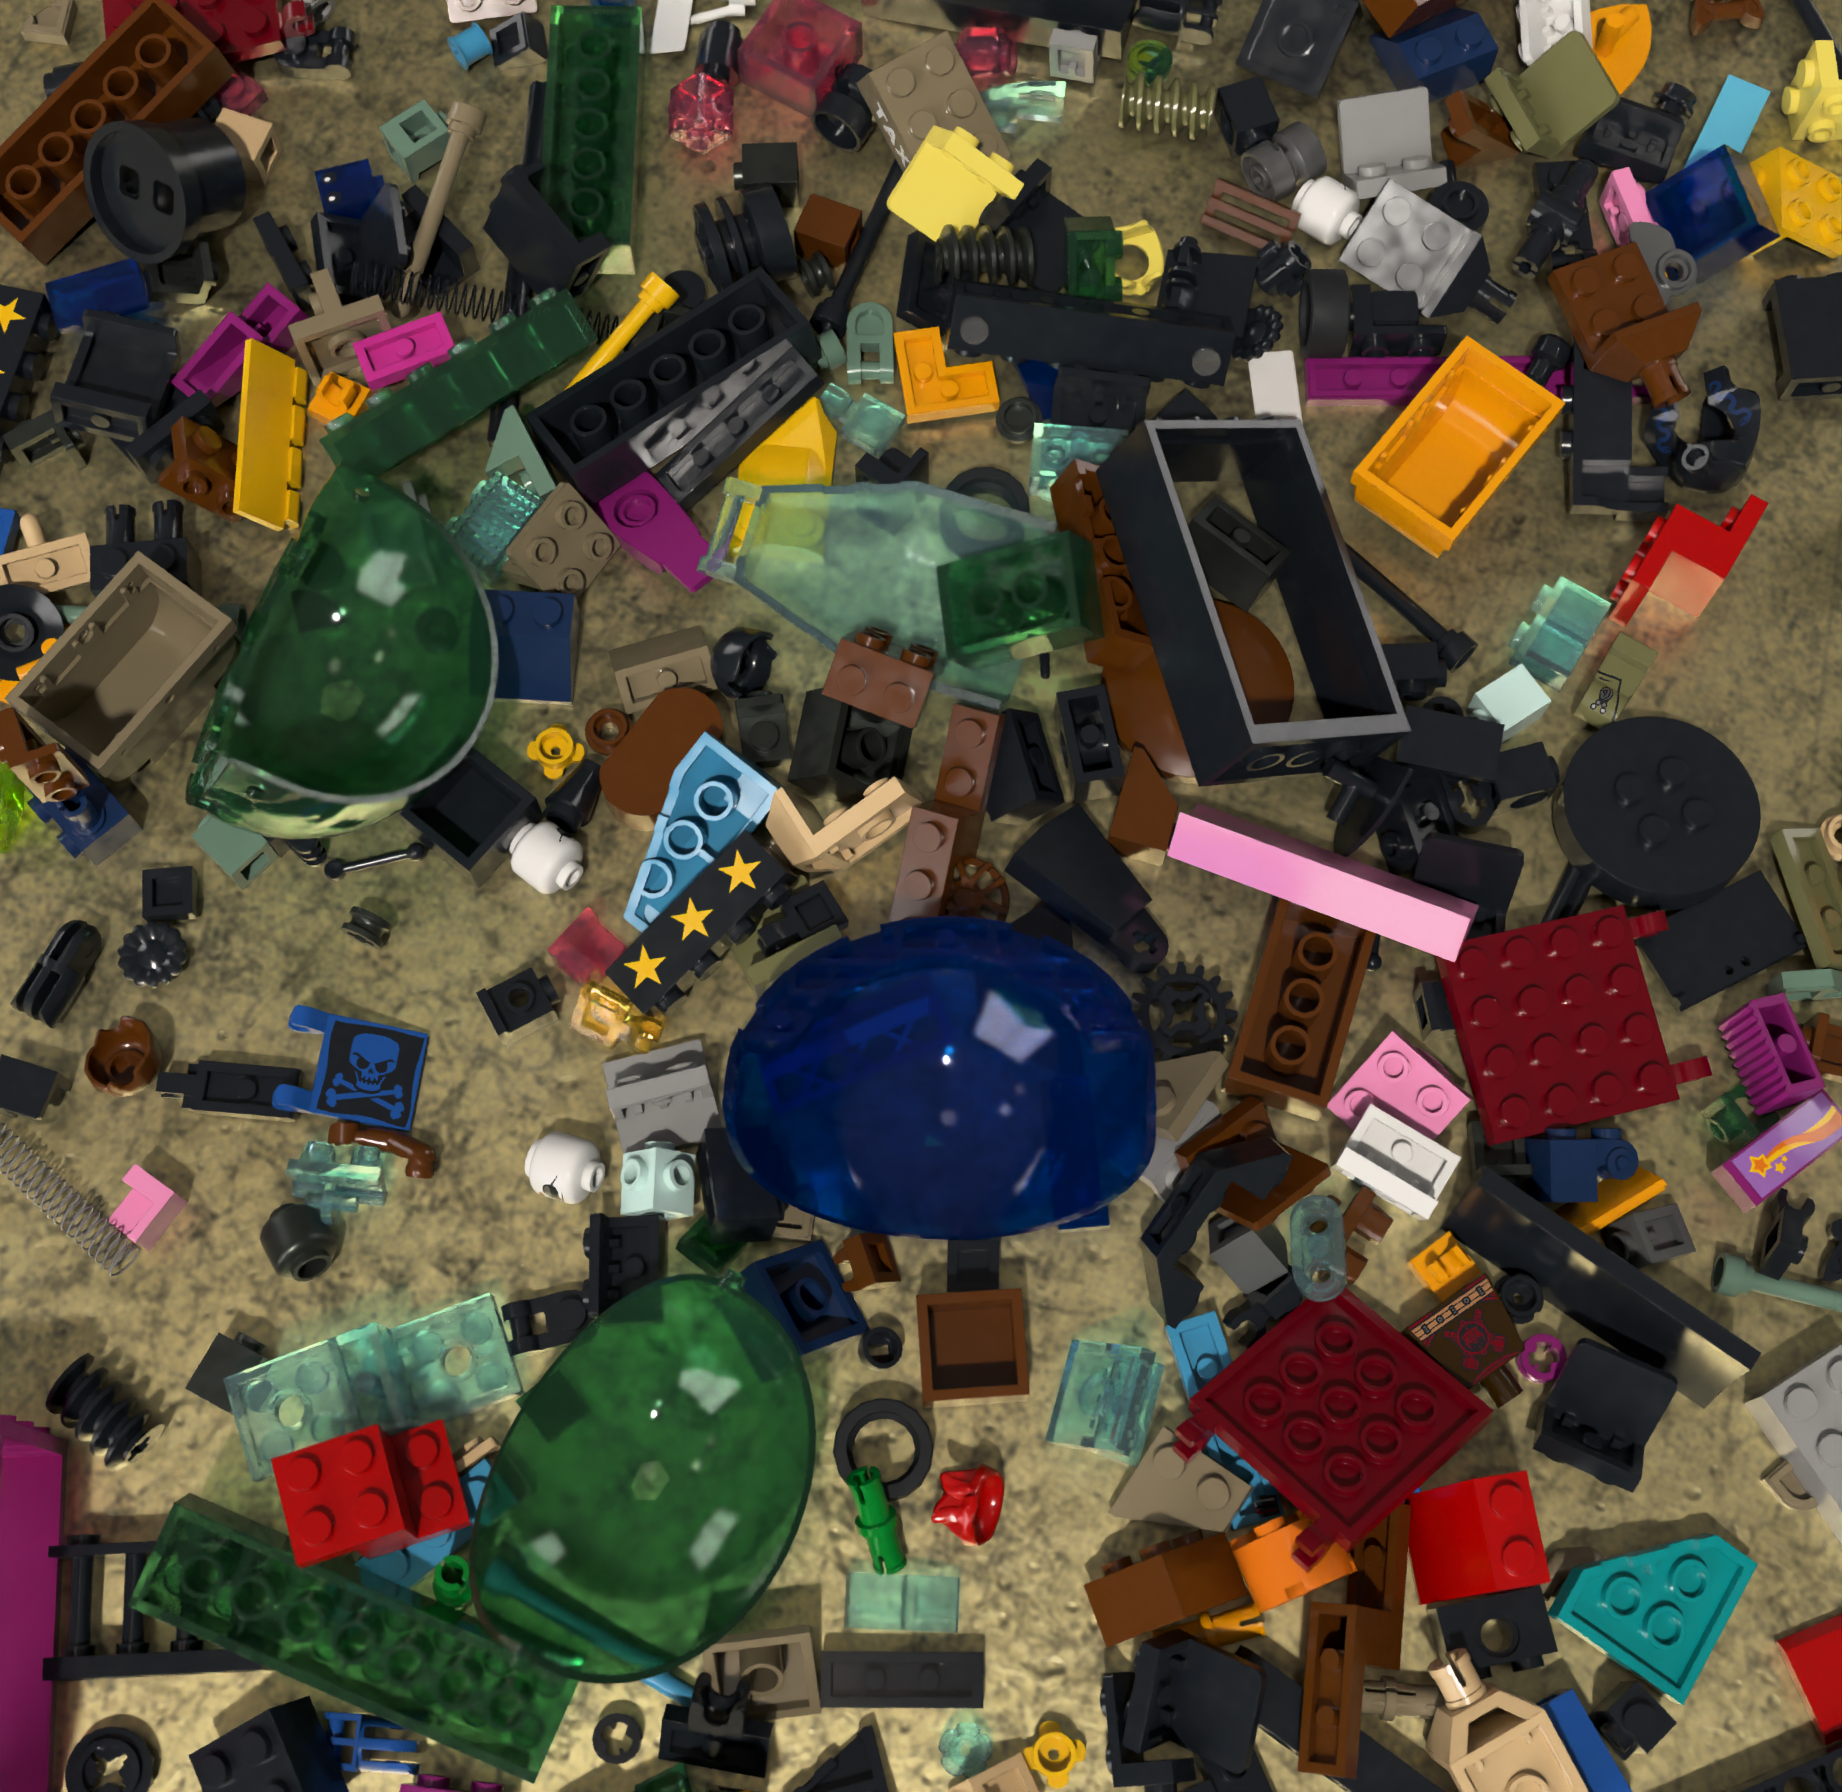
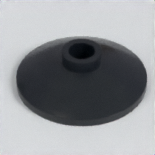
[0,584,65,681]

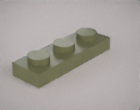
[1770,828,1842,971]

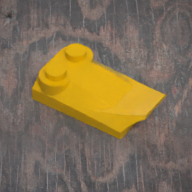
[729,397,837,564]

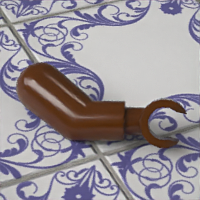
[327,1121,437,1179]

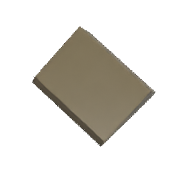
[701,1625,822,1721]

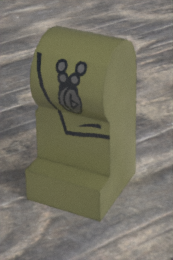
[1573,631,1658,730]

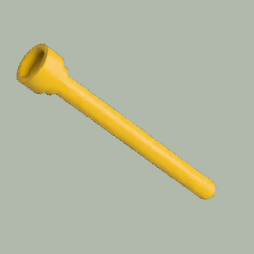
[531,271,680,447]

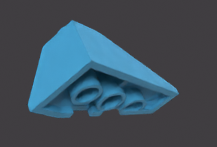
[623,731,787,933]

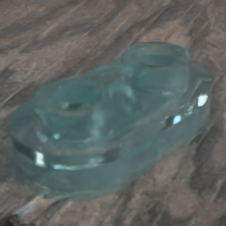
[1290,1195,1348,1302]

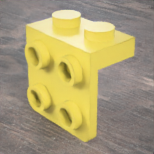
[1781,40,1842,143]
[887,125,1025,242]

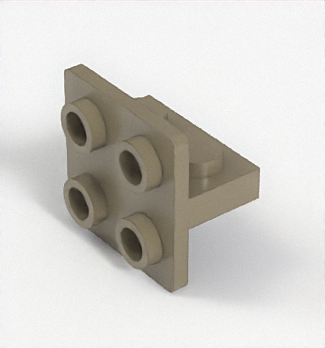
[501,481,621,601]

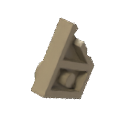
[1096,1051,1229,1142]
[1108,1426,1255,1532]

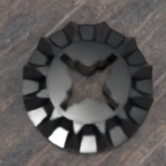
[65,1727,155,1792]

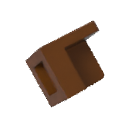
[793,194,863,271]

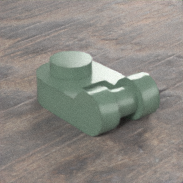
[846,302,894,385]

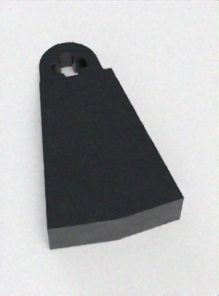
[1004,803,1169,973]

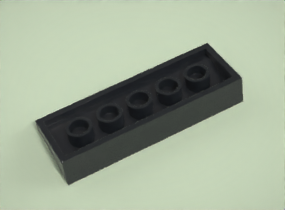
[861,0,1138,60]
[1440,1168,1761,1409]

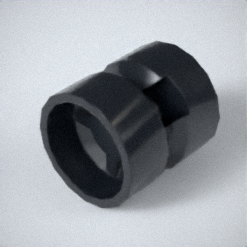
[811,63,877,153]

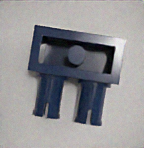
[22,748,143,867]

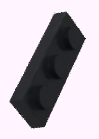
[820,1651,983,1709]

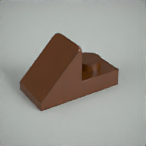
[1441,90,1520,169]

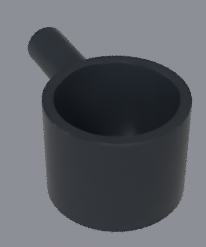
[1429,160,1489,234]

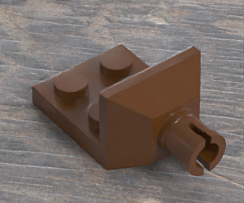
[1547,241,1702,410]

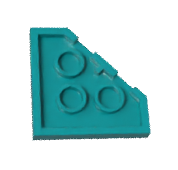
[1547,1533,1758,1705]

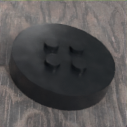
[1553,716,1761,911]

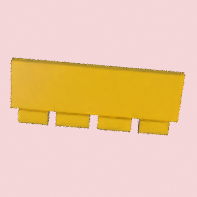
[233,338,308,531]

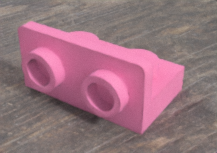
[1598,167,1671,269]

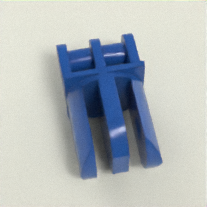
[323,1711,425,1775]

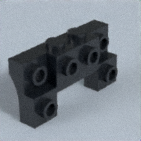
[1559,334,1668,521]

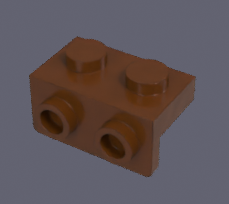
[159,416,243,523]
[0,707,90,803]

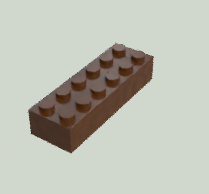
[0,0,235,266]

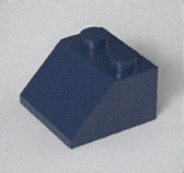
[1369,7,1499,103]
[473,589,581,706]
[717,1239,870,1382]

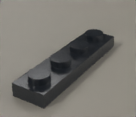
[655,346,825,511]

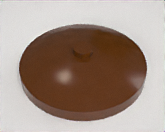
[1101,600,1294,784]

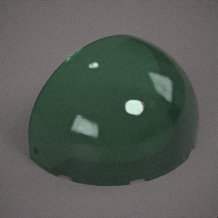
[185,460,499,840]

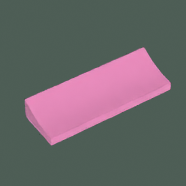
[1167,803,1479,962]

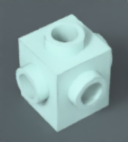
[620,1141,696,1221]

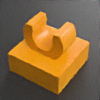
[307,371,374,435]
[1406,1231,1482,1305]

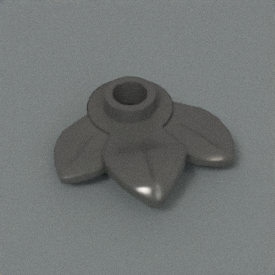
[1629,222,1698,305]

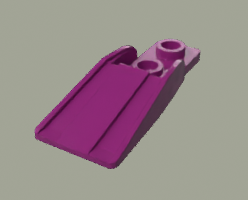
[591,471,727,593]

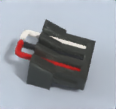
[1254,1495,1280,1518]

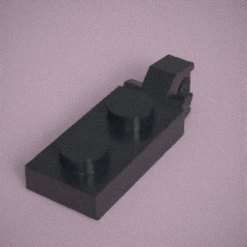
[156,1060,304,1123]

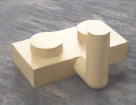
[0,513,90,595]

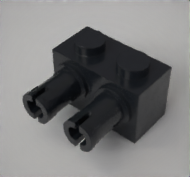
[90,500,202,597]

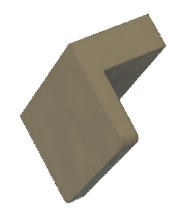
[608,626,718,715]

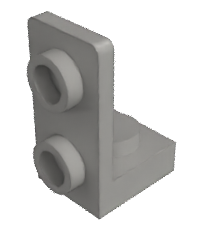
[1049,28,1101,84]

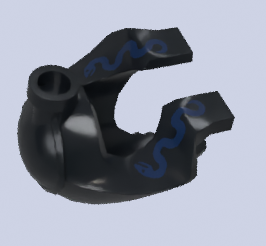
[1642,365,1761,494]

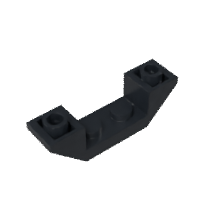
[1140,1135,1294,1329]

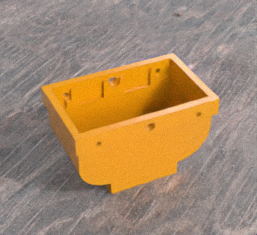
[1350,335,1566,559]

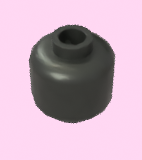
[260,1203,338,1282]

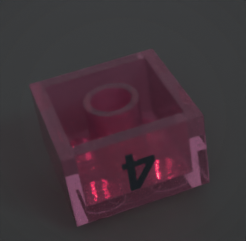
[737,0,863,118]

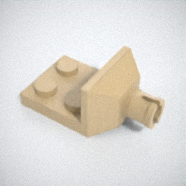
[765,776,927,872]
[1425,1648,1589,1792]

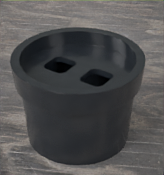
[83,118,246,264]

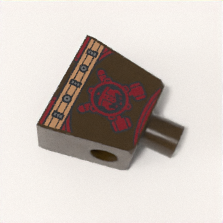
[1400,1272,1525,1408]

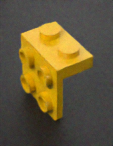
[1737,146,1842,259]

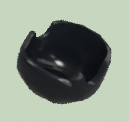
[710,627,777,700]

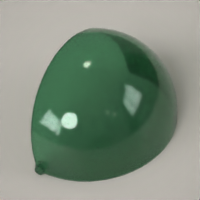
[469,1269,816,1684]

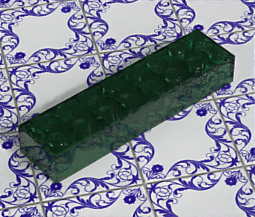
[127,1493,585,1784]

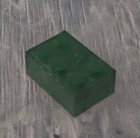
[936,530,1105,671]

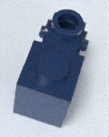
[1525,1128,1639,1203]

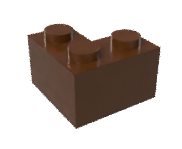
[1084,1529,1248,1648]

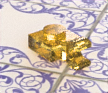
[569,979,666,1055]

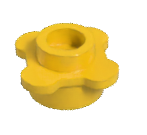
[527,724,585,780]
[1022,1721,1086,1789]

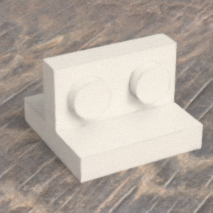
[1331,1104,1461,1221]

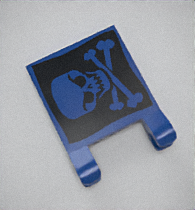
[272,1005,428,1133]

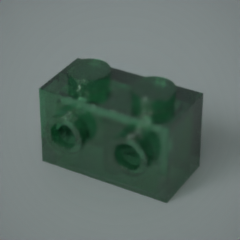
[1064,216,1123,301]

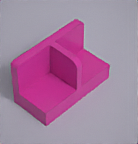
[352,311,459,391]

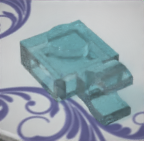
[820,383,905,458]

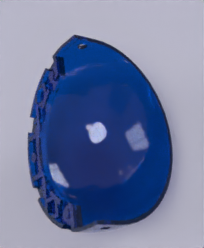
[722,916,1156,1240]

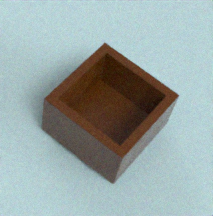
[916,1288,1030,1409]

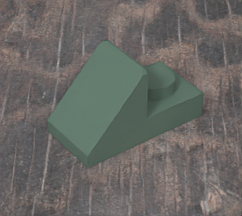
[485,405,559,501]

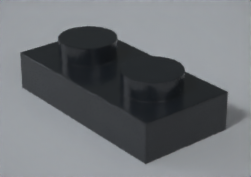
[253,211,314,312]

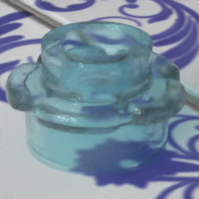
[939,1722,992,1778]

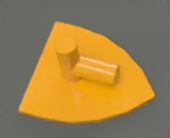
[1590,4,1652,96]

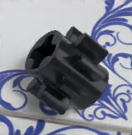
[1255,239,1311,298]

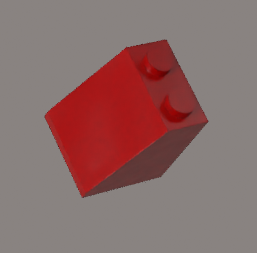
[1404,1470,1551,1605]

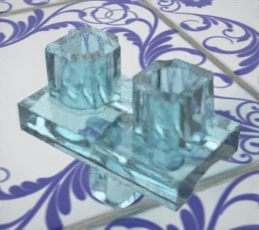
[286,1141,387,1226]

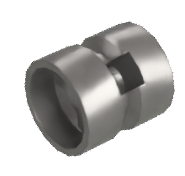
[1240,121,1327,202]

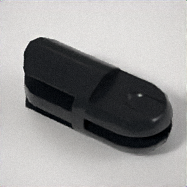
[10,920,102,1028]

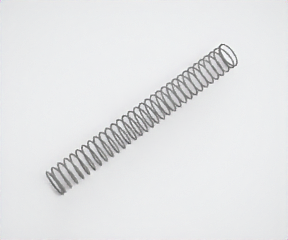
[0,1123,139,1276]

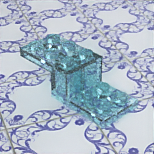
[223,1292,525,1482]

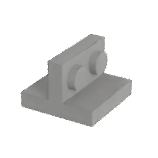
[602,1039,722,1154]

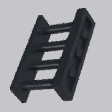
[42,1526,277,1681]

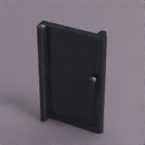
[1634,870,1807,1013]

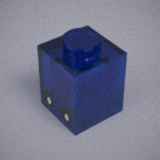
[314,159,385,219]

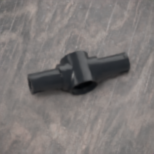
[1512,159,1599,279]

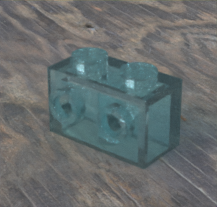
[1028,423,1129,501]

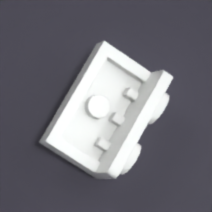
[1516,0,1593,68]

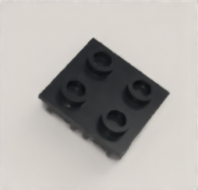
[1157,236,1259,340]

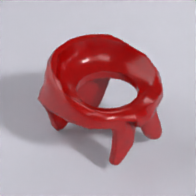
[931,1464,1004,1546]

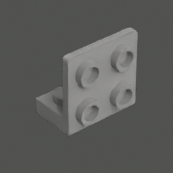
[1337,86,1447,200]

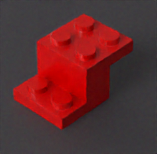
[1608,494,1769,627]
[271,1419,473,1569]

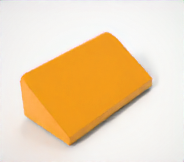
[1553,1166,1667,1236]

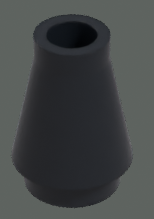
[543,759,601,834]

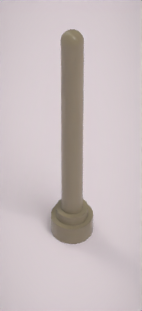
[391,101,487,318]

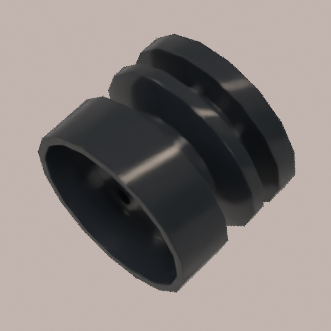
[692,182,798,293]

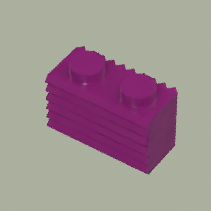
[1717,993,1826,1115]

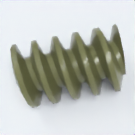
[1118,71,1216,141]

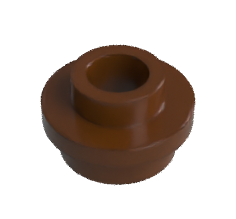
[585,708,633,756]

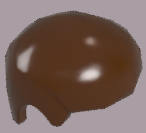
[84,1016,163,1097]

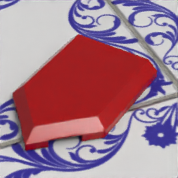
[1775,1613,1842,1746]

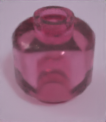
[954,27,1018,88]

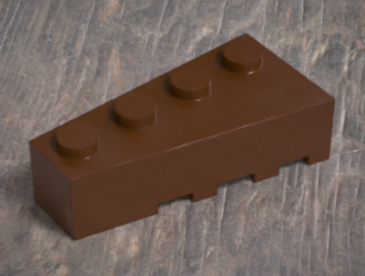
[1049,458,1154,675]

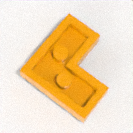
[893,326,1000,424]

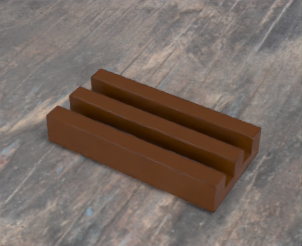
[1200,178,1302,249]

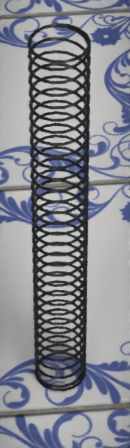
[350,259,629,352]

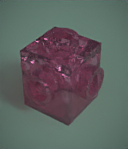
[668,71,734,155]

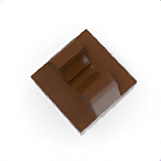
[833,1233,901,1292]

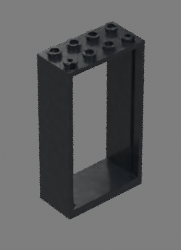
[1096,416,1411,787]

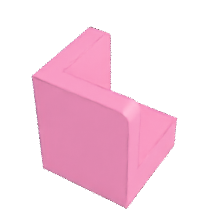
[109,1164,188,1251]

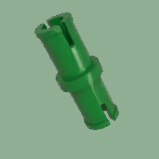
[846,1466,907,1575]
[432,1555,477,1615]

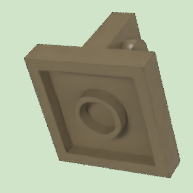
[288,267,391,387]

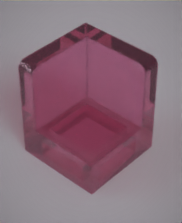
[547,907,627,995]

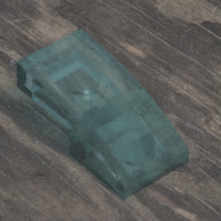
[979,81,1066,134]
[844,1572,960,1633]

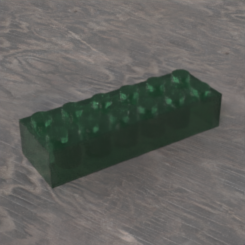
[540,5,647,274]
[319,286,598,491]

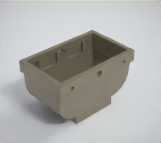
[4,551,238,782]

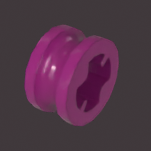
[1515,1334,1567,1384]

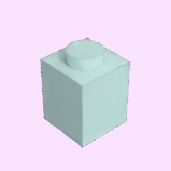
[1466,663,1551,744]

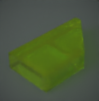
[0,761,25,853]

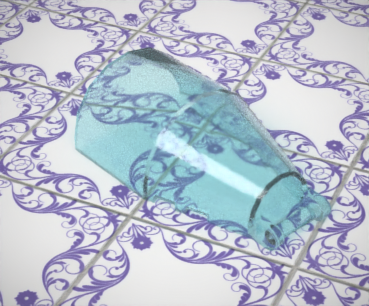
[696,477,1058,713]

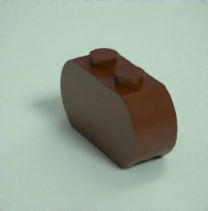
[599,687,726,831]

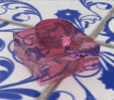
[213,64,268,116]

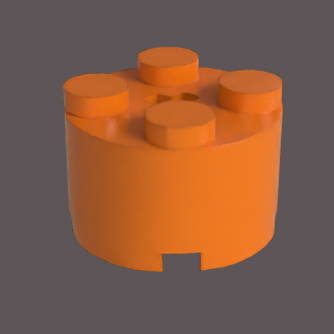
[1229,1510,1358,1614]

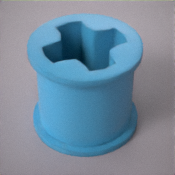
[447,22,493,70]

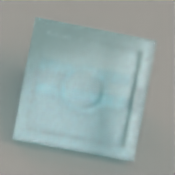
[1045,1339,1165,1467]

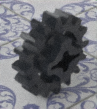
[1127,962,1238,1062]

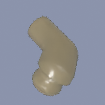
[1529,1547,1604,1601]

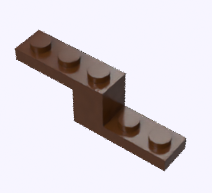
[883,702,1006,963]
[1297,1503,1411,1779]

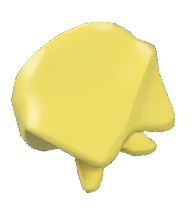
[1093,220,1164,297]

